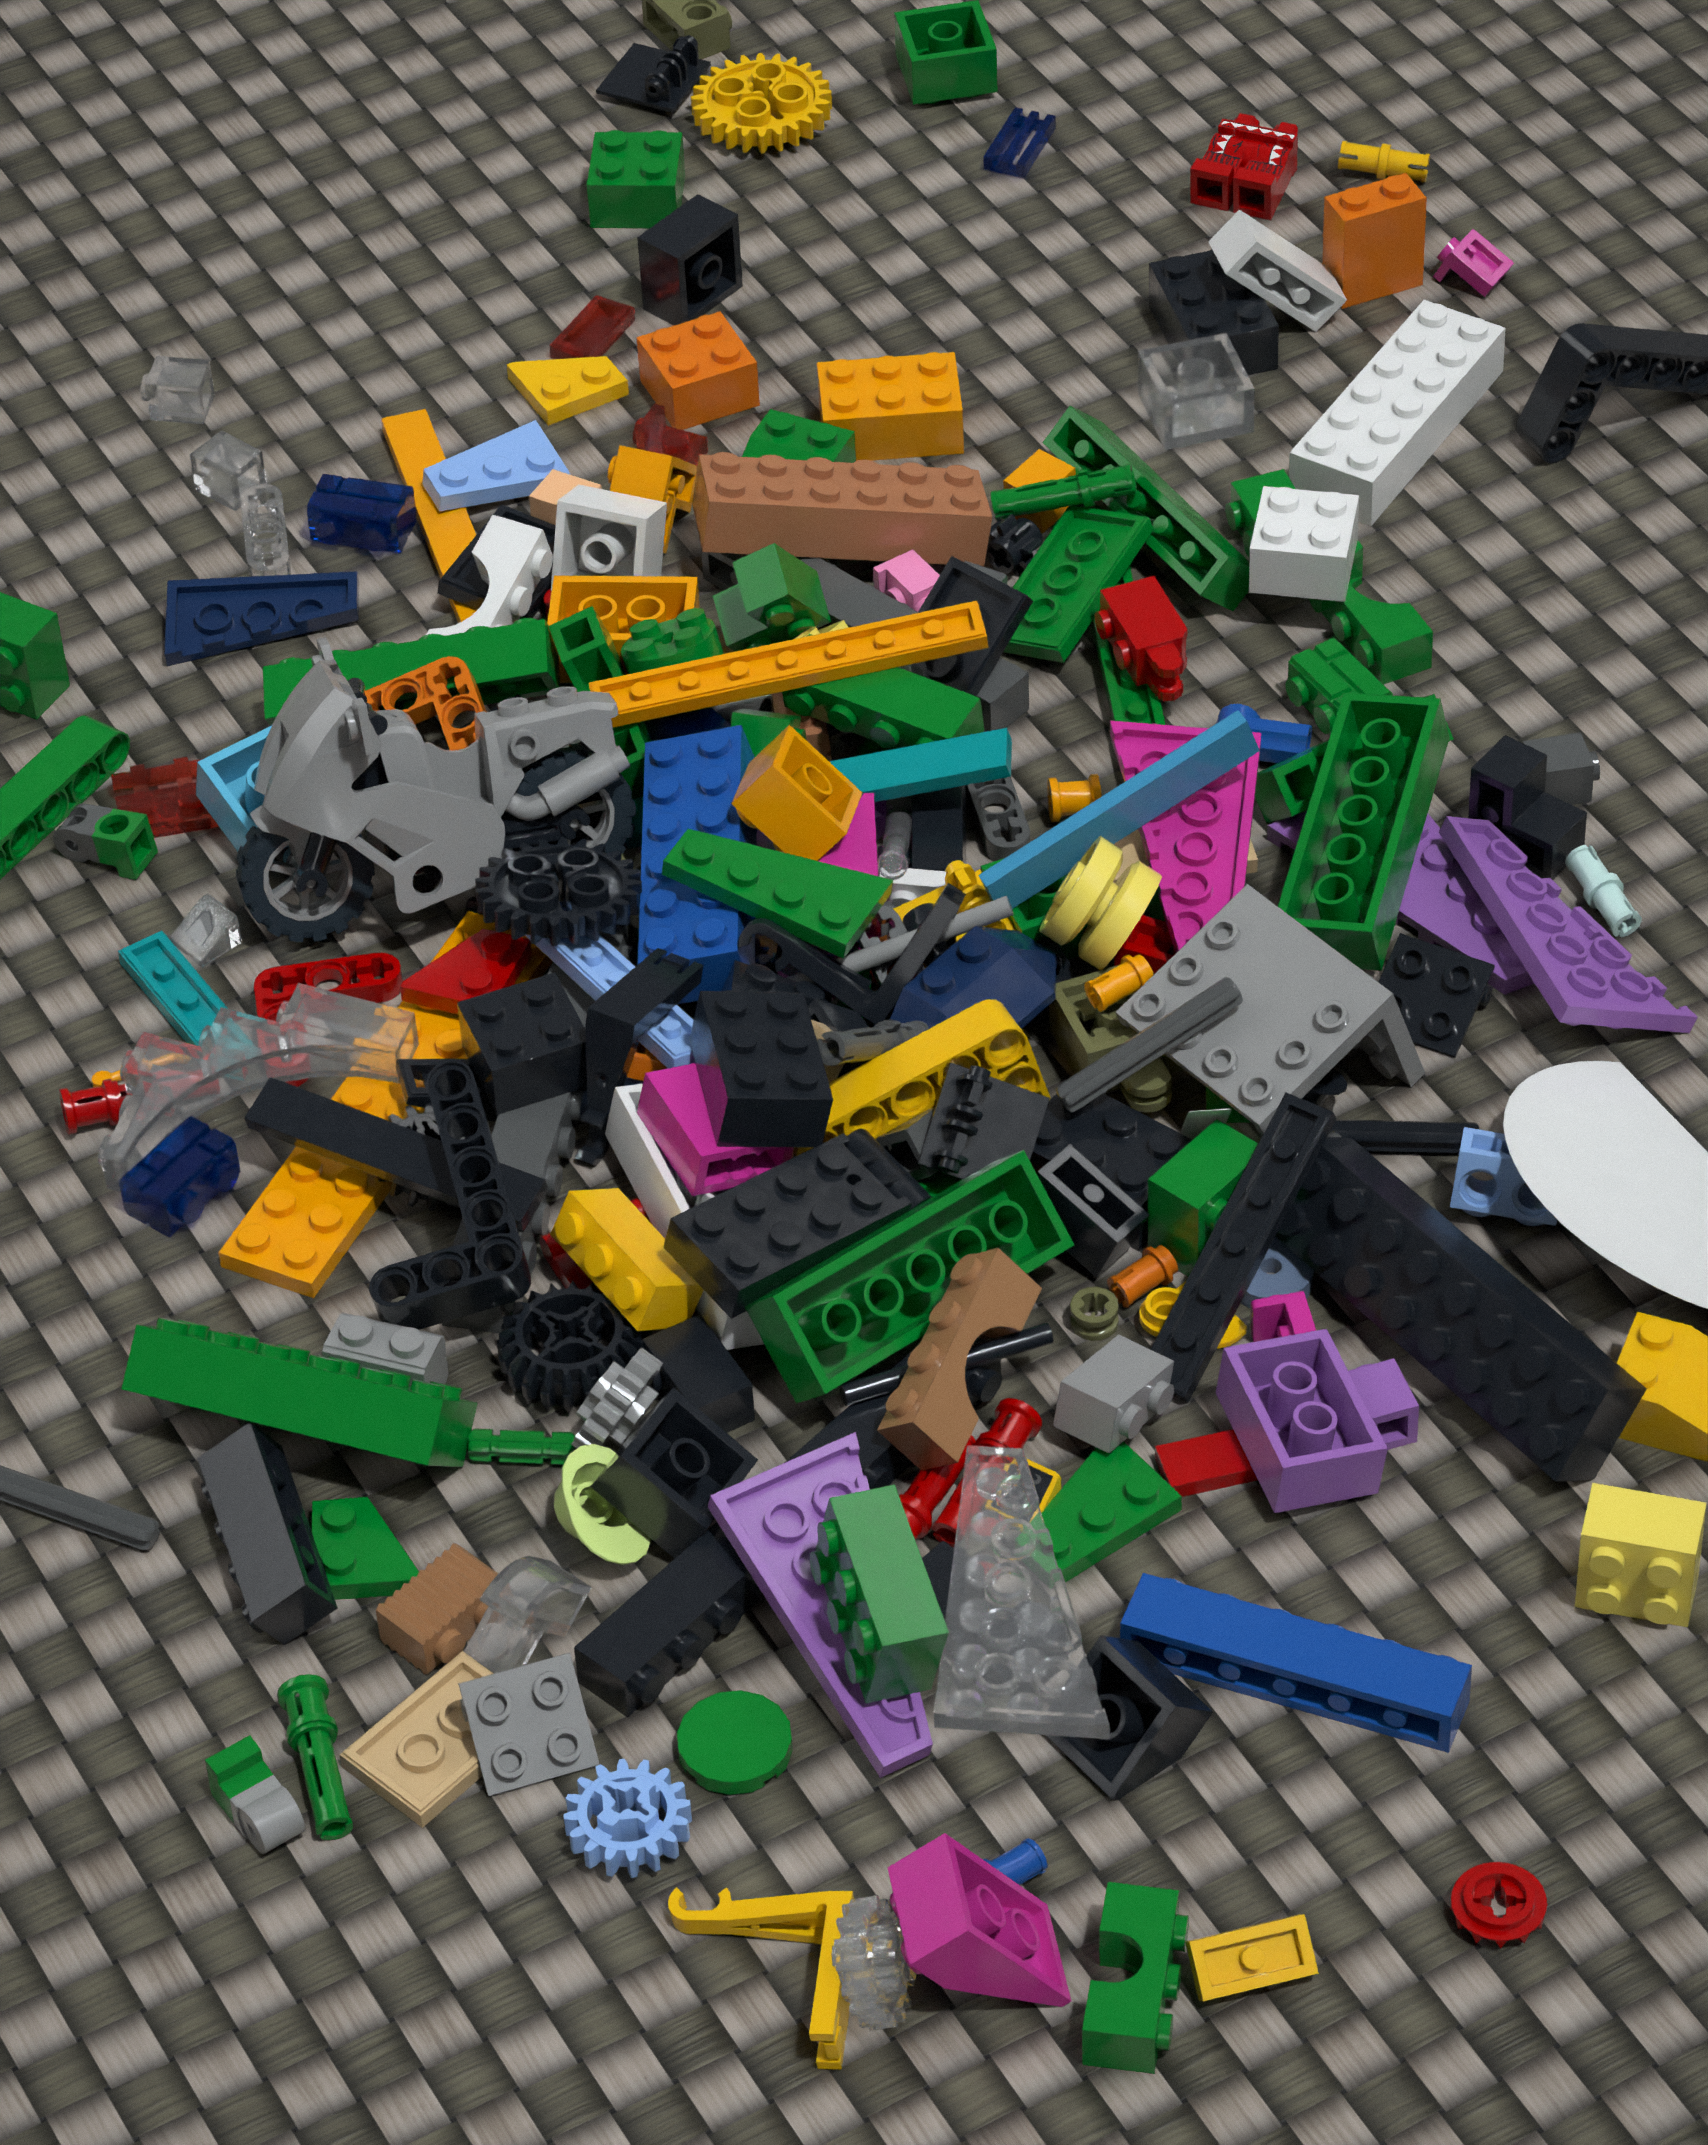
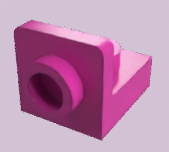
[1433,229,1514,297]
[1250,1291,1316,1342]

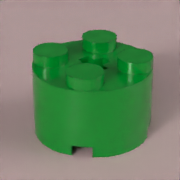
[621,608,724,674]

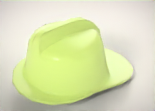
[554,1444,651,1565]

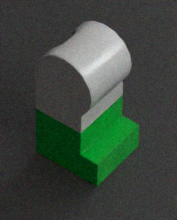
[205,1735,305,1854]

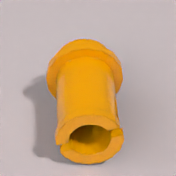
[1084,954,1154,1012]

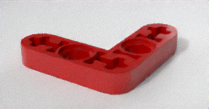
[254,953,403,1087]

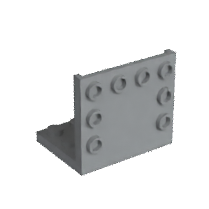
[1115,884,1425,1134]

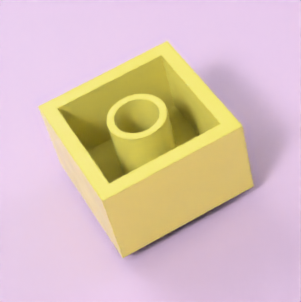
[1575,1483,1707,1627]

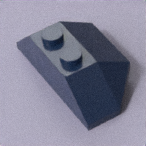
[890,926,1057,1029]

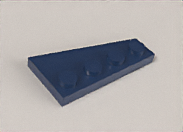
[165,571,359,666]

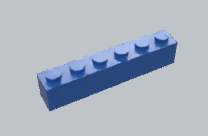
[1120,1573,1472,1753]

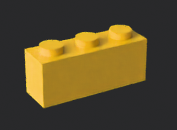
[550,1188,704,1331]

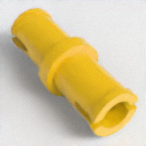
[1338,140,1430,183]

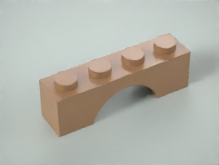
[877,1248,1042,1470]

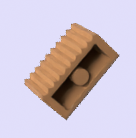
[376,1543,508,1675]

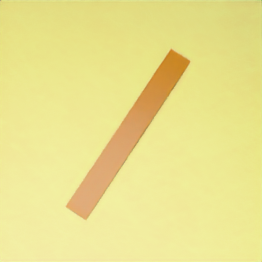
[381,409,477,623]
[589,601,989,727]

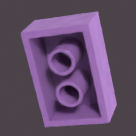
[1216,1329,1388,1513]

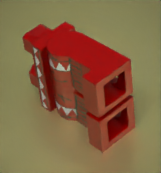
[1190,113,1298,221]

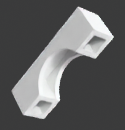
[426,515,553,636]

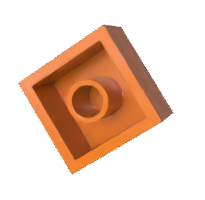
[637,311,760,432]

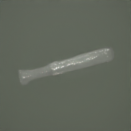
[877,795,912,880]

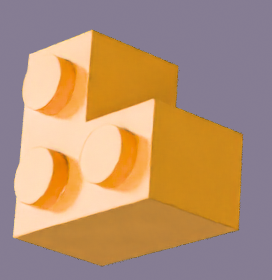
[608,445,697,554]

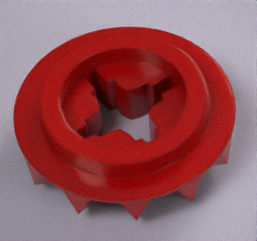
[1450,1862,1547,1949]

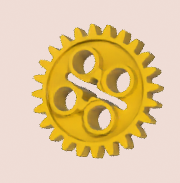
[691,53,832,154]

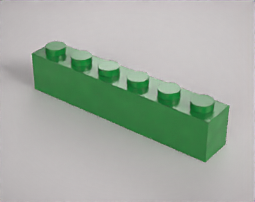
[1042,406,1250,611]
[263,618,560,726]

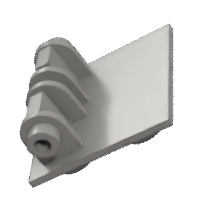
[458,1652,600,1796]

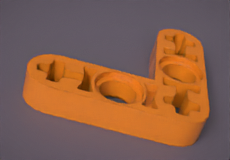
[365,656,487,751]

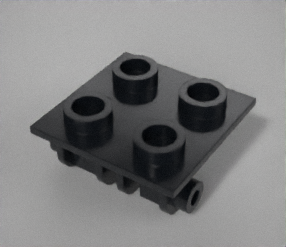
[596,35,711,113]
[1379,933,1495,1058]
[917,1063,1050,1180]

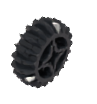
[497,1280,644,1414]

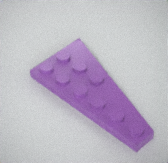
[1439,816,1698,1033]

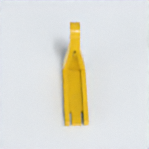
[668,1887,861,2069]

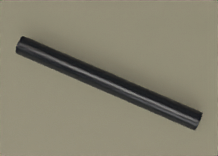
[839,1322,1054,1406]

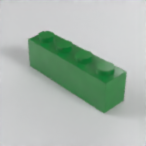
[782,634,985,749]

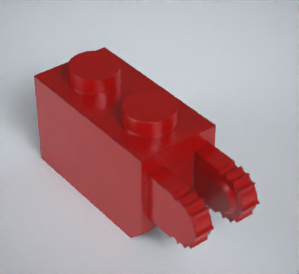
[1095,576,1188,702]

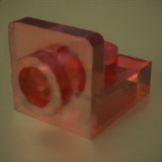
[633,403,708,466]

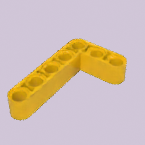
[793,999,1051,1157]

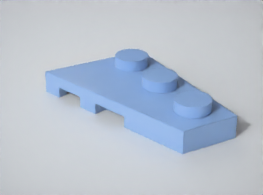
[422,420,571,512]

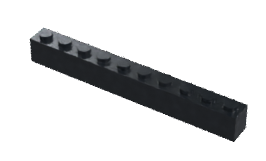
[574,1337,1002,1718]

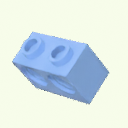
[1450,1127,1557,1226]

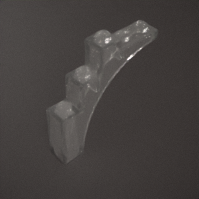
[98,983,419,1194]

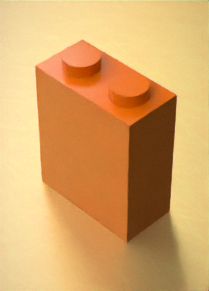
[1322,173,1427,309]

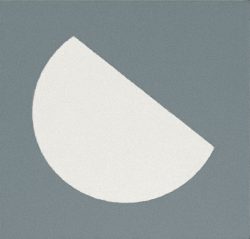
[1503,1061,1708,1309]

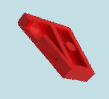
[400,928,532,1014]

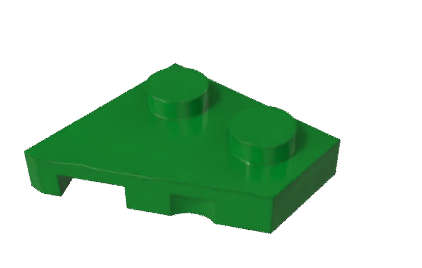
[312,1497,419,1600]

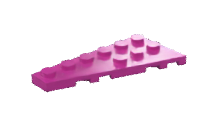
[1110,720,1261,954]

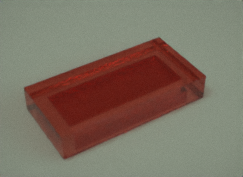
[549,295,636,359]

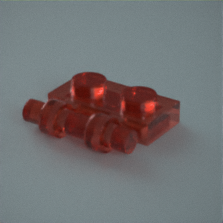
[111,756,219,838]

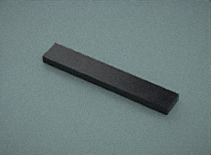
[244,1077,548,1232]
[1151,1092,1337,1403]

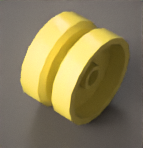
[1040,836,1162,970]

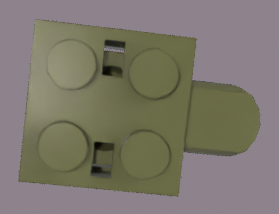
[1049,957,1184,1113]

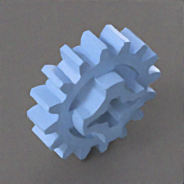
[564,1759,692,1878]

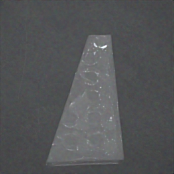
[934,1445,1110,1739]

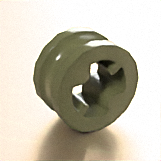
[1070,1287,1119,1341]

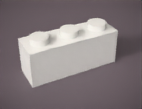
[1208,210,1347,332]

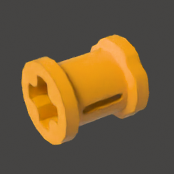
[1047,774,1102,823]

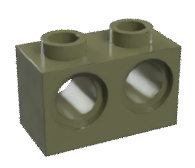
[642,0,732,59]

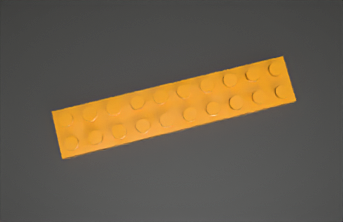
[218,911,552,1298]

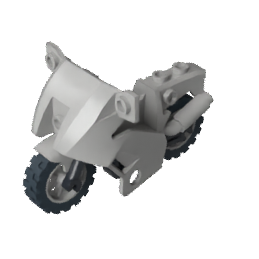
[236,637,636,942]

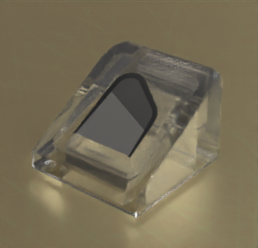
[170,893,242,968]

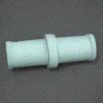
[1565,845,1642,937]

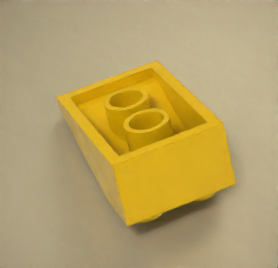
[1617,1312,1708,1462]

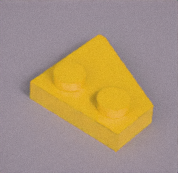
[506,356,629,426]

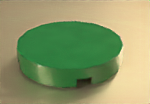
[677,1690,793,1795]

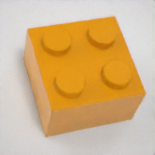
[731,725,863,861]

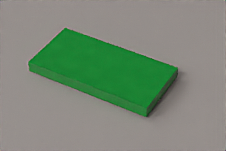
[1003,505,1154,663]

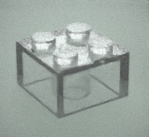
[1138,333,1255,450]

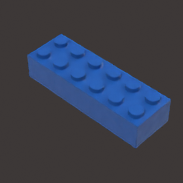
[638,725,757,1004]

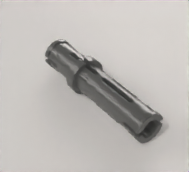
[817,1020,929,1066]

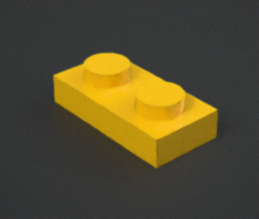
[1185,1914,1319,2001]

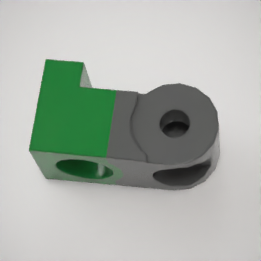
[53,804,158,880]

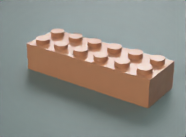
[692,452,992,566]

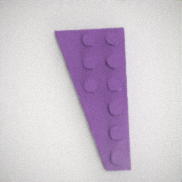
[1267,811,1534,995]
[708,1432,933,1778]

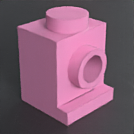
[873,549,940,612]

